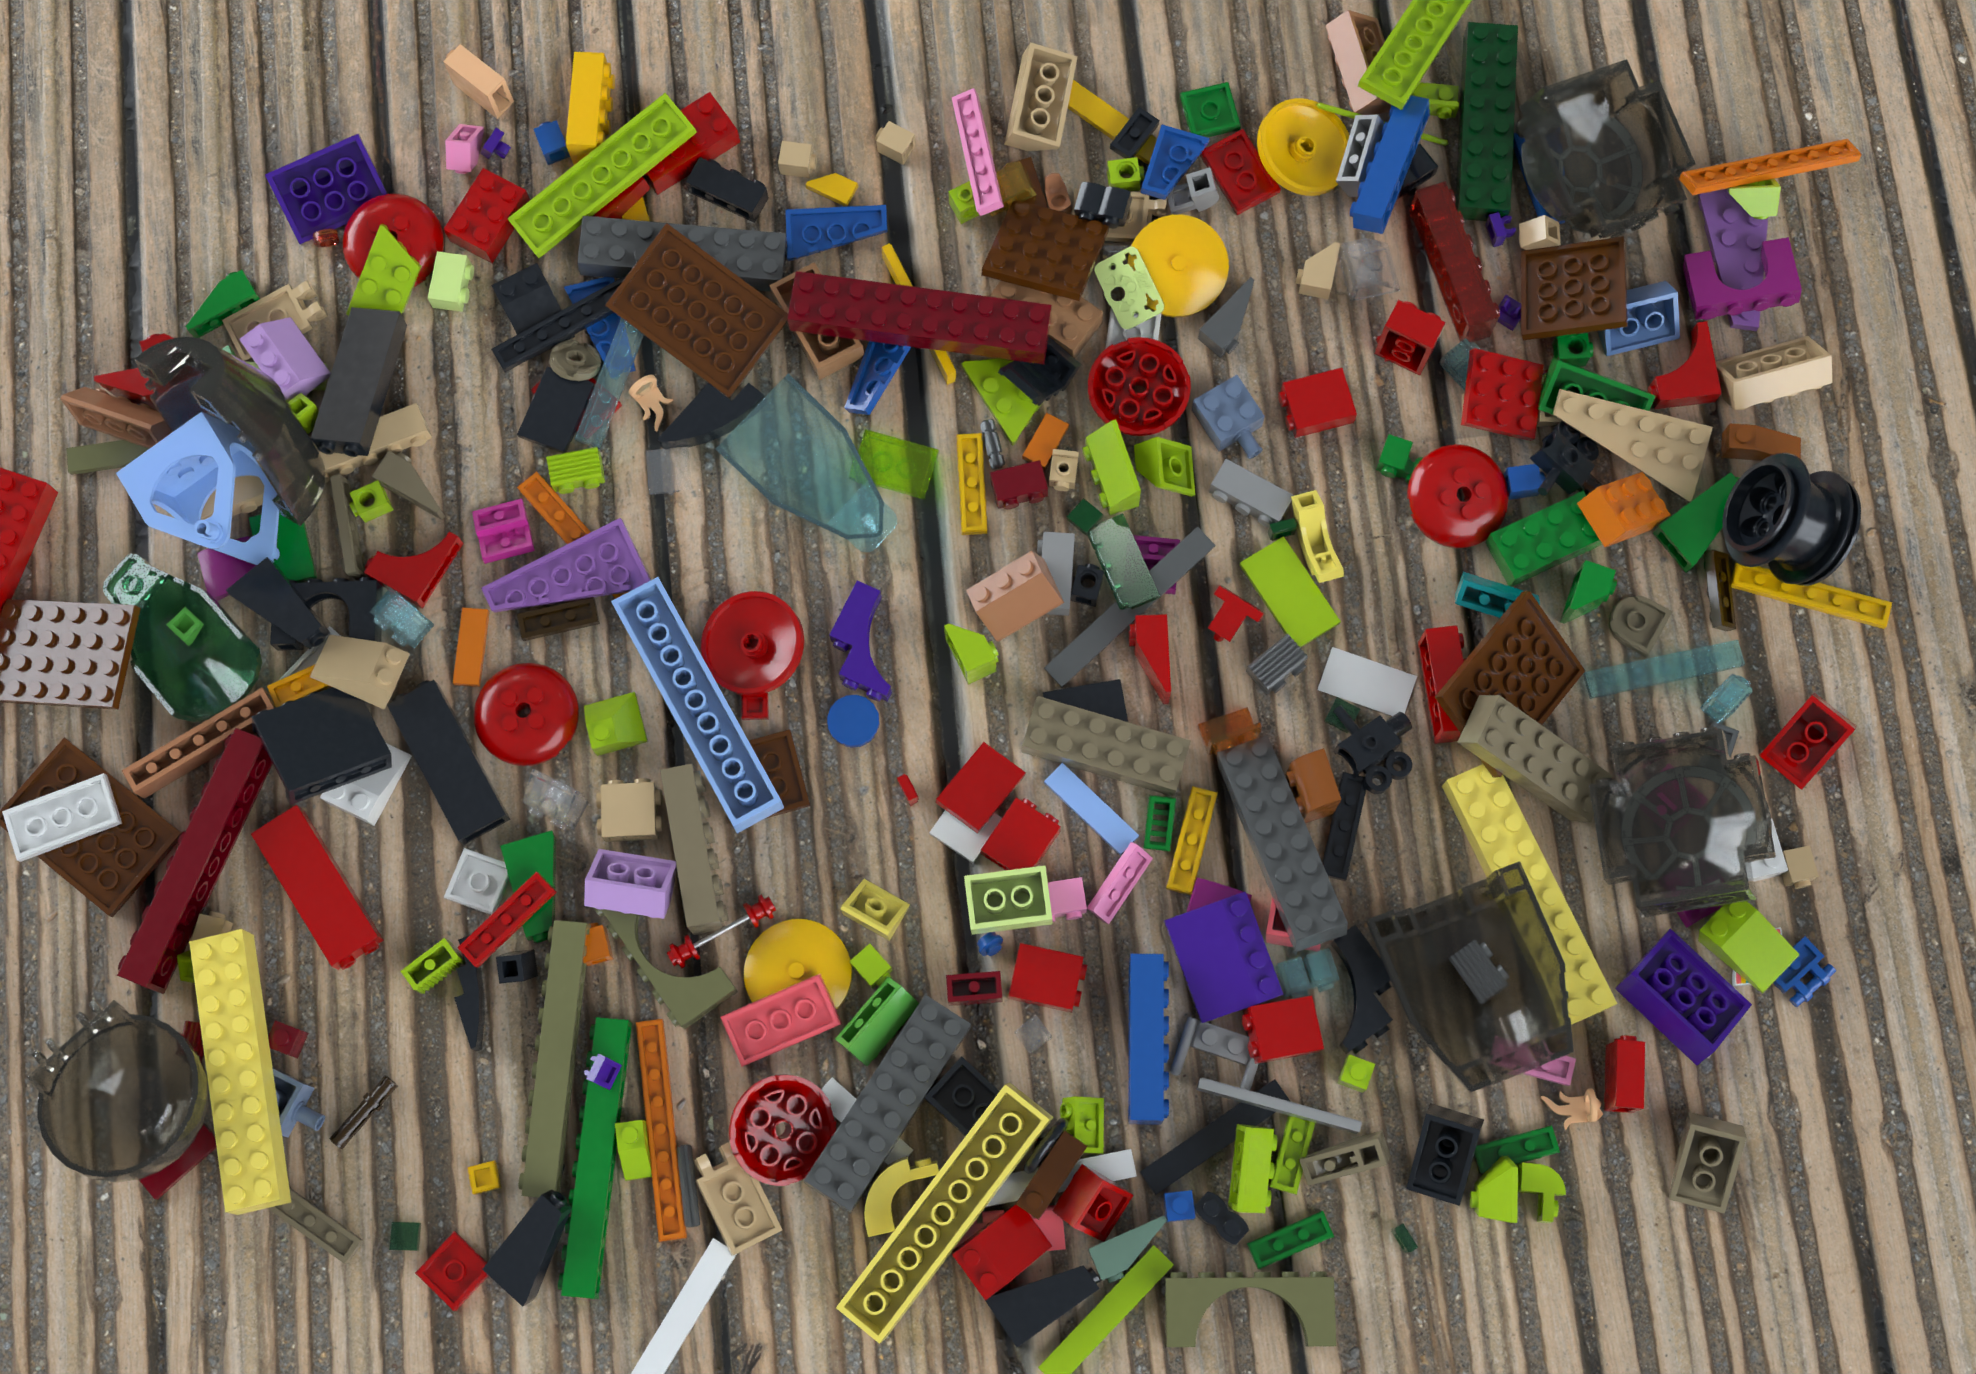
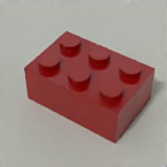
[443,168,530,263]
[1374,299,1446,376]

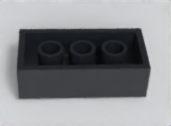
[924,1056,1043,1147]

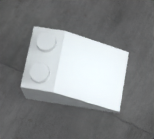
[320,743,412,826]

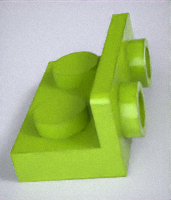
[1412,82,1459,119]
[1060,1096,1104,1154]

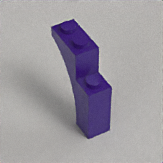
[829,580,892,702]

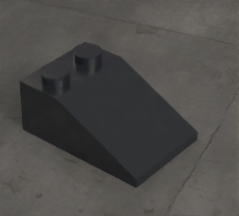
[491,263,575,359]
[1406,1103,1484,1206]

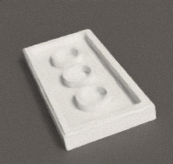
[2,773,122,862]

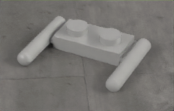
[1170,1017,1258,1090]

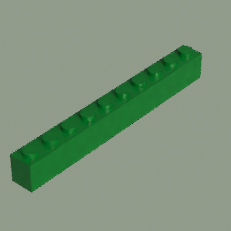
[558,1017,633,1299]

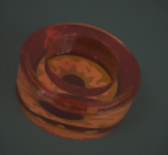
[312,229,339,247]

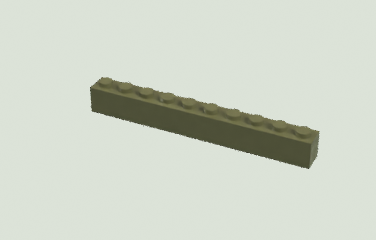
[518,920,591,1198]

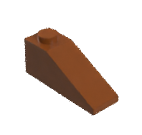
[1721,423,1801,461]

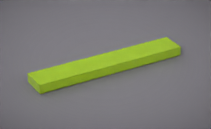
[1038,1245,1174,1374]

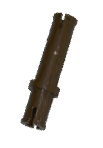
[329,1075,398,1150]

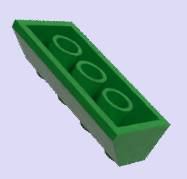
[1538,357,1655,414]

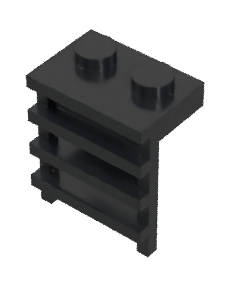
[998,336,1081,406]

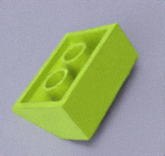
[1082,419,1141,516]
[1228,1124,1277,1213]

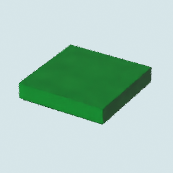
[1180,82,1241,138]

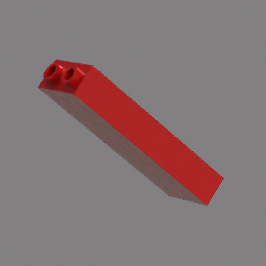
[251,804,384,970]

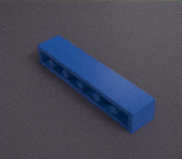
[1350,95,1430,234]

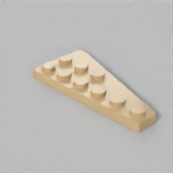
[1552,389,1713,502]

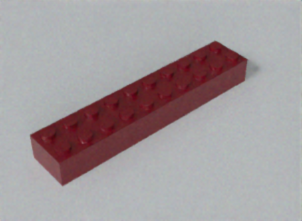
[787,271,1052,364]
[117,728,273,994]

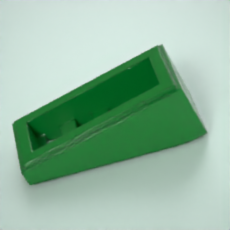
[1143,794,1176,851]

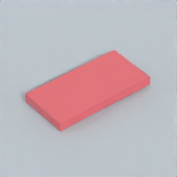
[720,973,842,1067]

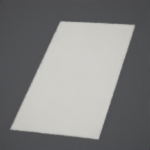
[1317,647,1417,716]

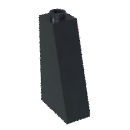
[226,557,330,649]
[482,1189,572,1307]
[985,1265,1100,1347]

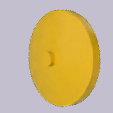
[1257,98,1350,196]
[1127,214,1229,317]
[744,919,852,1010]

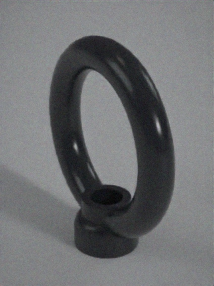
[1024,1118,1068,1174]

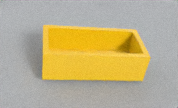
[566,52,615,165]

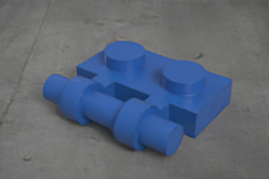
[1774,936,1836,1007]

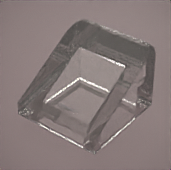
[1103,242,1129,260]
[1014,1015,1052,1054]

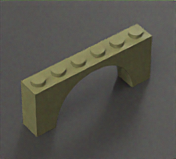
[593,907,738,1030]
[1164,1271,1336,1347]

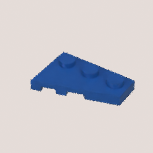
[1140,125,1210,200]

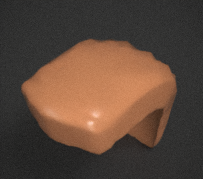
[1045,173,1072,213]

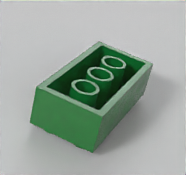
[1485,491,1602,587]

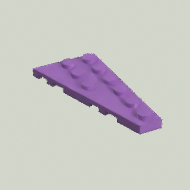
[1698,189,1768,331]
[481,518,651,613]

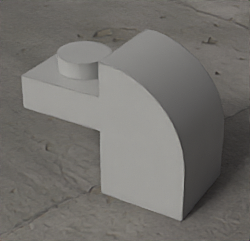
[1167,167,1219,215]

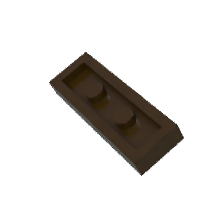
[1704,550,1736,632]
[517,597,600,641]

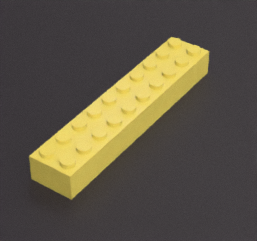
[1442,764,1617,1029]
[189,929,291,1215]
[836,1083,1053,1344]

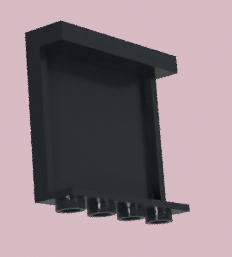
[251,687,392,805]

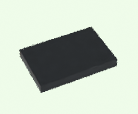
[517,366,595,453]
[1043,679,1128,722]

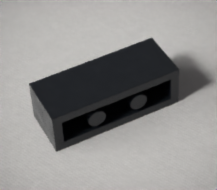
[686,157,769,223]

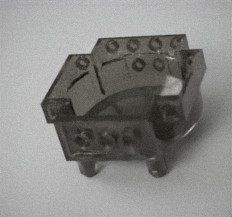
[1516,59,1696,239]
[1589,727,1776,917]

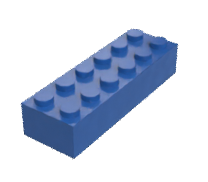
[1128,954,1169,1125]

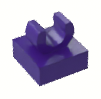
[480,128,511,159]
[1485,212,1516,247]
[1491,295,1521,331]
[584,1054,622,1090]

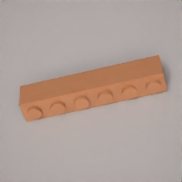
[122,688,276,799]

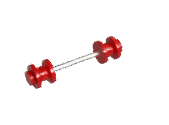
[667,894,776,969]

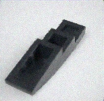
[454,936,485,1051]

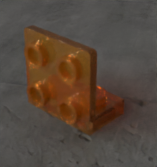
[1197,707,1262,757]

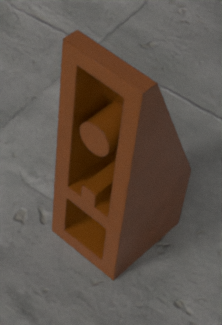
[1016,1130,1088,1220]

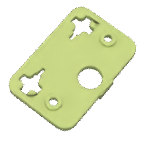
[1094,247,1164,330]

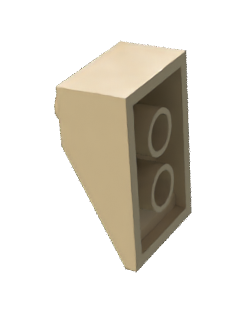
[310,635,410,709]

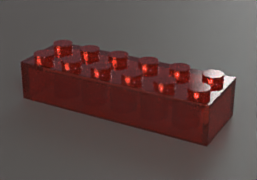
[1409,181,1500,346]

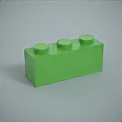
[835,977,919,1066]

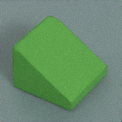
[166,607,204,646]

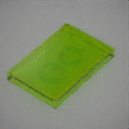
[850,429,939,499]

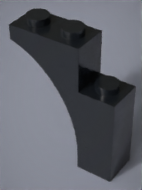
[1331,925,1395,1054]

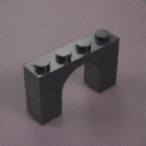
[270,577,383,651]

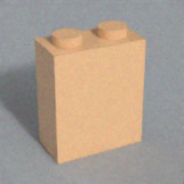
[443,44,514,119]

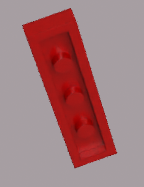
[457,872,557,968]

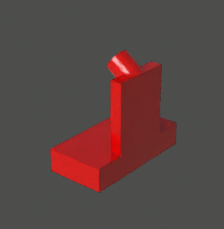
[1208,585,1266,642]

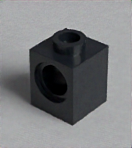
[1071,564,1104,607]

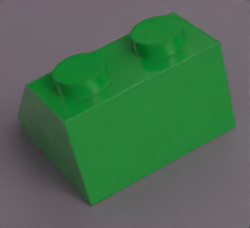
[1560,560,1617,624]

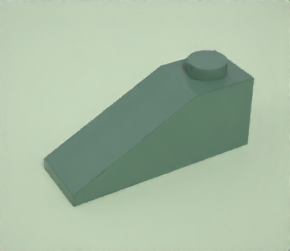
[1088,1215,1167,1283]

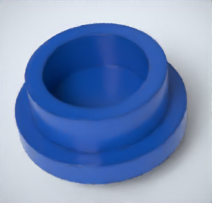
[977,932,1003,956]

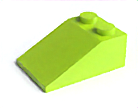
[1698,893,1799,994]

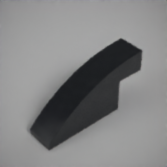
[658,383,767,450]

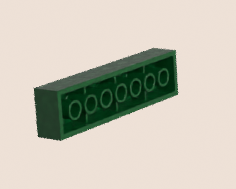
[1455,22,1518,221]

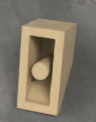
[1295,242,1340,299]

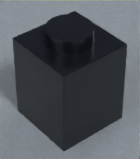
[496,949,538,984]

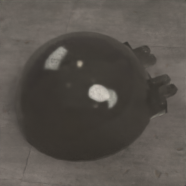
[27,1000,209,1183]

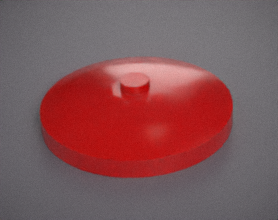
[701,591,804,696]

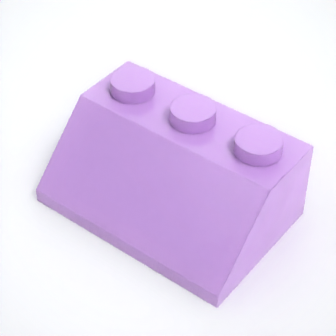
[239,317,331,402]
[584,849,677,919]

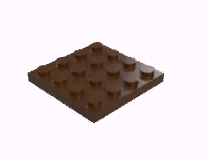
[981,199,1109,301]
[1521,236,1628,341]

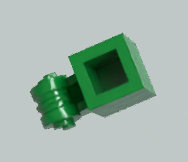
[1376,434,1423,484]

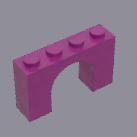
[1683,237,1802,320]

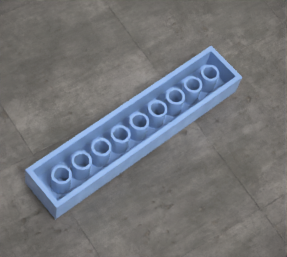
[611,577,784,833]

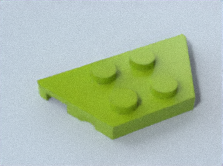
[346,224,422,316]
[961,358,1044,446]

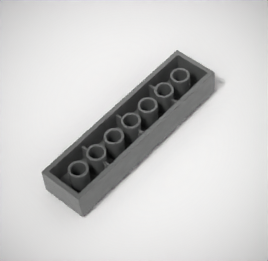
[577,216,787,291]
[1217,735,1348,952]
[804,995,971,1214]

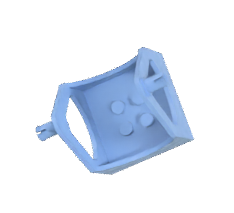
[116,412,281,565]

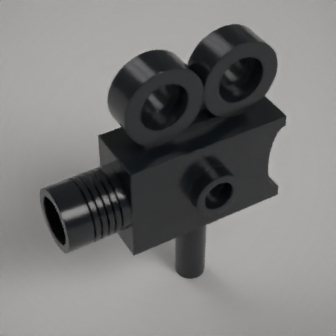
[1530,421,1602,496]
[1333,705,1412,794]

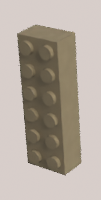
[1457,695,1612,822]
[1022,696,1191,797]
[660,764,728,935]

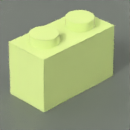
[427,251,474,312]

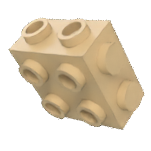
[596,778,663,842]

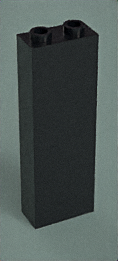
[311,307,407,457]
[387,680,511,845]

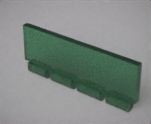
[1087,513,1161,610]

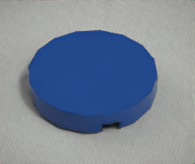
[827,695,880,748]

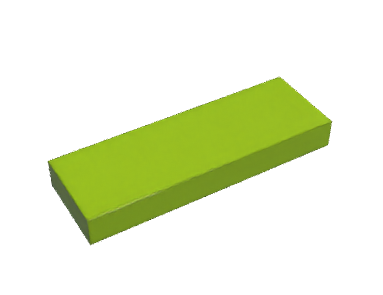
[1269,1115,1315,1195]

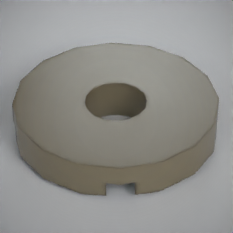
[549,340,601,381]

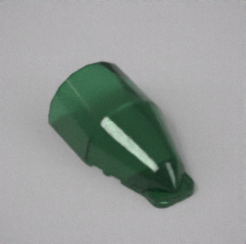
[103,553,262,722]

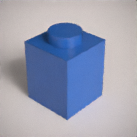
[533,120,570,165]
[1503,464,1545,500]
[1163,1190,1196,1223]

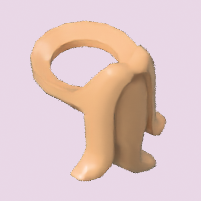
[629,375,673,432]
[1541,1088,1603,1130]

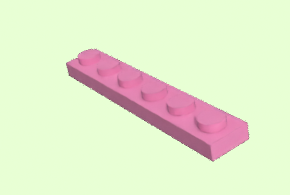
[952,88,1004,216]

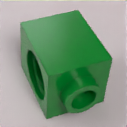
[1552,333,1594,367]

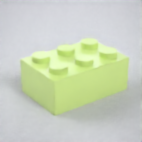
[964,866,1053,935]

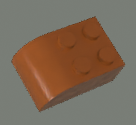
[1285,748,1342,823]

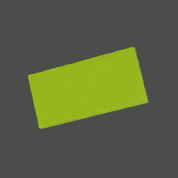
[1239,536,1341,648]

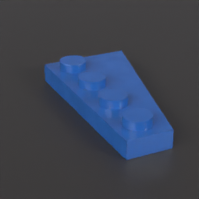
[785,205,888,261]
[564,277,636,377]

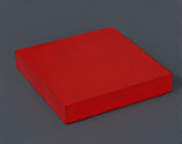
[415,1231,489,1311]

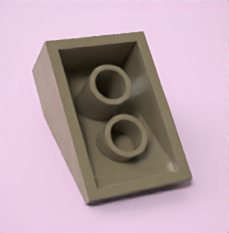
[1669,1112,1747,1214]

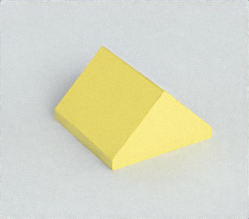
[841,879,910,941]

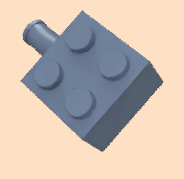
[1192,375,1265,459]
[272,1067,325,1137]

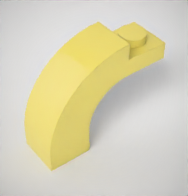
[1291,490,1344,583]
[864,1156,939,1237]

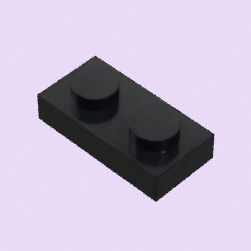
[1110,107,1160,159]

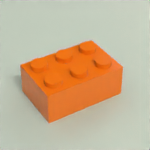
[1577,472,1670,547]

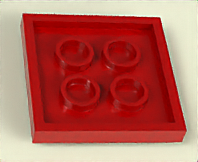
[1461,348,1544,441]

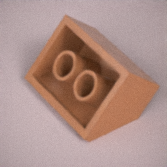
[966,551,1064,642]

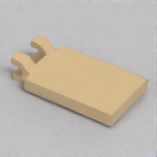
[1072,188,1167,243]
[222,280,328,362]
[694,1142,782,1256]

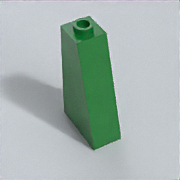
[1653,472,1739,573]
[500,830,556,943]

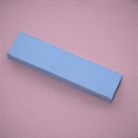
[1044,763,1139,856]

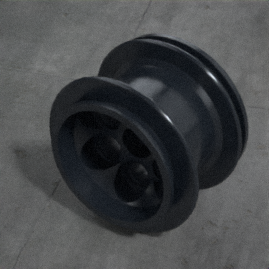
[1722,453,1861,586]

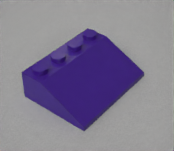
[265,133,387,245]
[1164,891,1283,1023]
[1615,929,1752,1066]

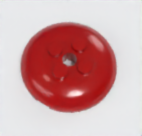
[343,194,444,287]
[1088,337,1191,436]
[1407,444,1508,548]
[474,663,579,766]
[729,1074,836,1186]

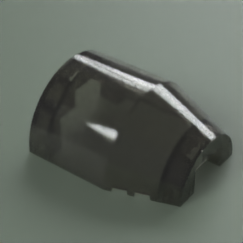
[135,337,326,526]
[1366,861,1574,1093]

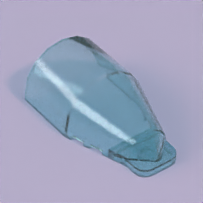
[716,373,897,552]

